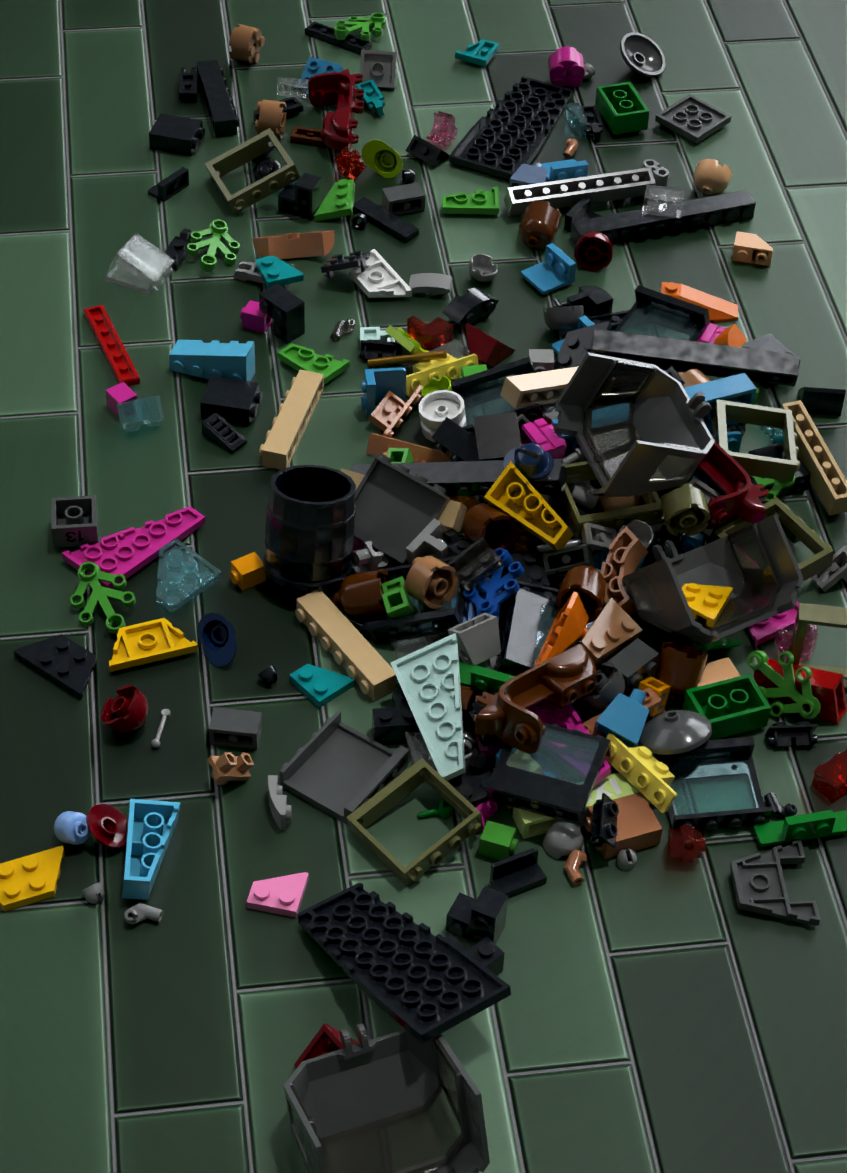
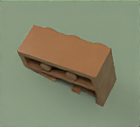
[580,597,643,669]

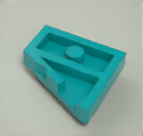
[455,39,499,67]
[255,255,304,288]
[289,664,354,708]

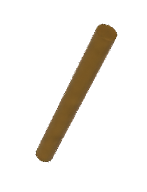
[367,350,447,367]

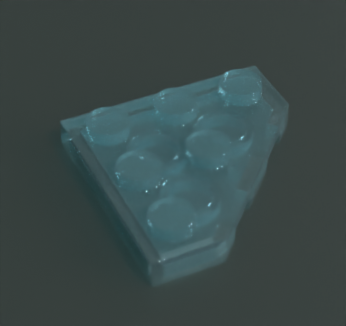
[156,538,222,613]

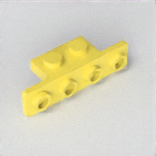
[406,353,479,396]
[605,733,677,813]

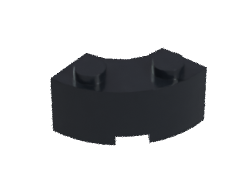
[442,288,499,328]

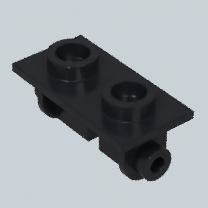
[359,339,402,361]
[765,721,818,748]
[591,793,619,848]

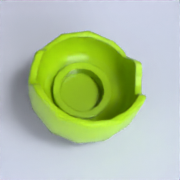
[421,376,452,398]

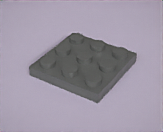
[655,94,731,144]

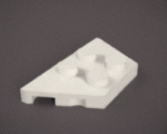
[349,249,412,298]

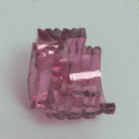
[426,111,458,146]
[775,624,818,660]

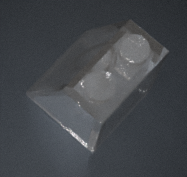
[105,233,175,294]

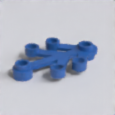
[463,548,524,616]

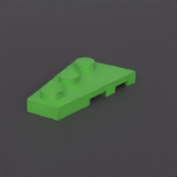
[314,179,355,222]
[442,186,499,215]
[277,343,350,385]

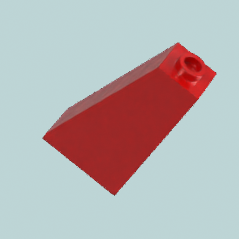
[753,659,847,725]

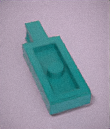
[356,79,385,117]

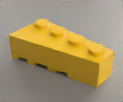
[484,461,573,550]

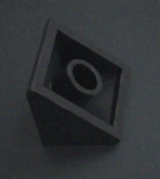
[798,387,846,416]

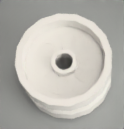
[419,390,467,442]

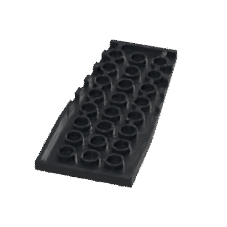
[449,76,571,181]
[297,883,511,1044]

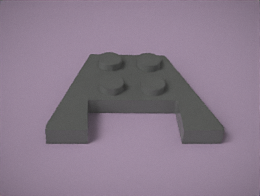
[730,839,820,926]

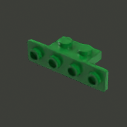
[459,661,542,707]
[753,810,847,847]

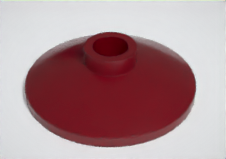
[86,804,128,848]

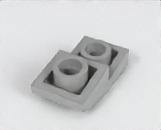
[409,273,453,296]
[268,775,292,830]

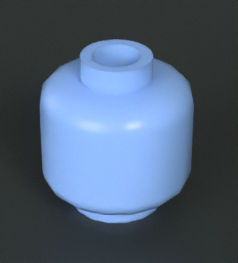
[54,811,91,845]

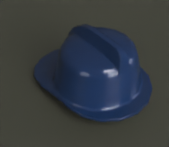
[503,443,554,479]
[197,612,237,667]

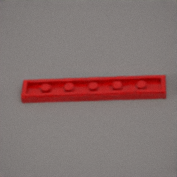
[83,305,140,386]

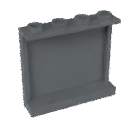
[354,453,451,565]
[279,711,409,825]

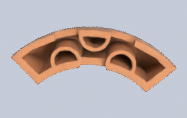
[253,230,335,260]
[601,526,648,616]

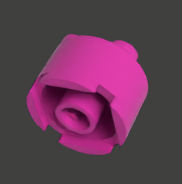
[548,47,585,87]

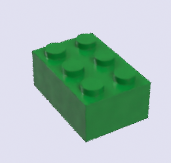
[595,82,650,135]
[683,673,771,741]

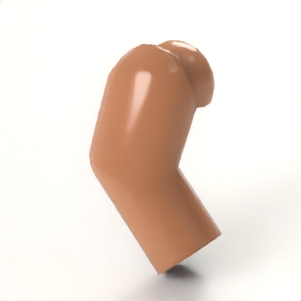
[563,138,578,159]
[564,850,587,886]

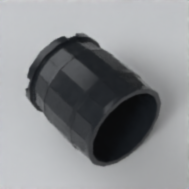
[263,465,356,591]

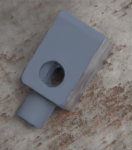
[509,163,548,187]

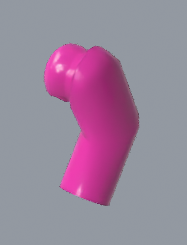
[476,800,498,833]

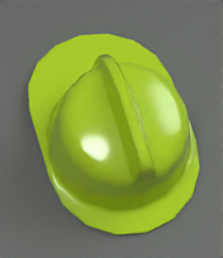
[362,140,403,178]

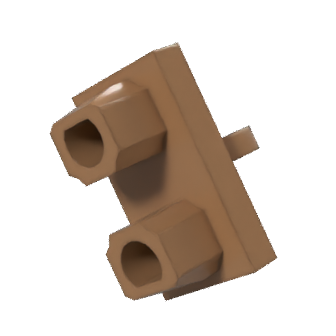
[206,752,254,785]

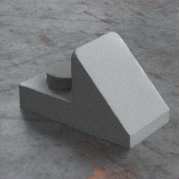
[581,522,617,552]
[812,546,847,592]

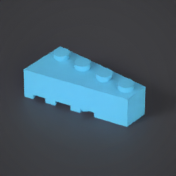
[169,340,255,382]
[122,799,181,900]

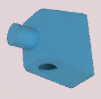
[594,688,649,748]

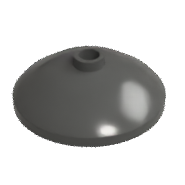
[619,32,666,77]
[639,710,712,755]

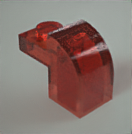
[407,315,454,351]

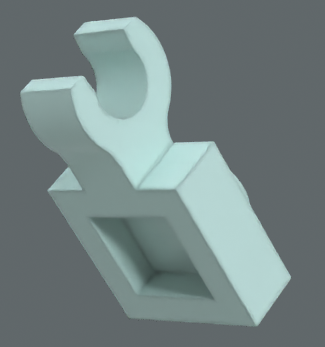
[360,327,395,345]

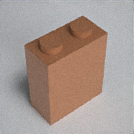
[584,792,662,860]

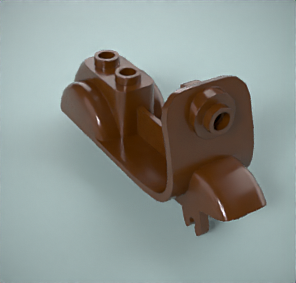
[473,644,597,754]

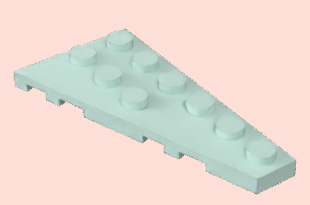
[391,633,466,781]

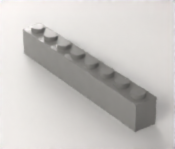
[504,167,656,216]

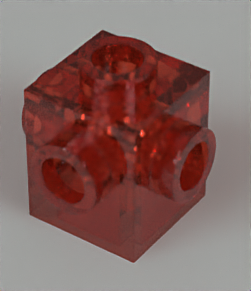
[334,147,367,180]
[668,825,706,862]

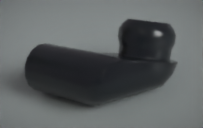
[764,792,797,820]

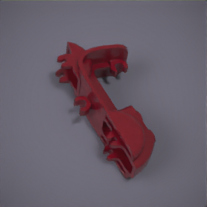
[308,69,364,158]
[695,442,769,529]

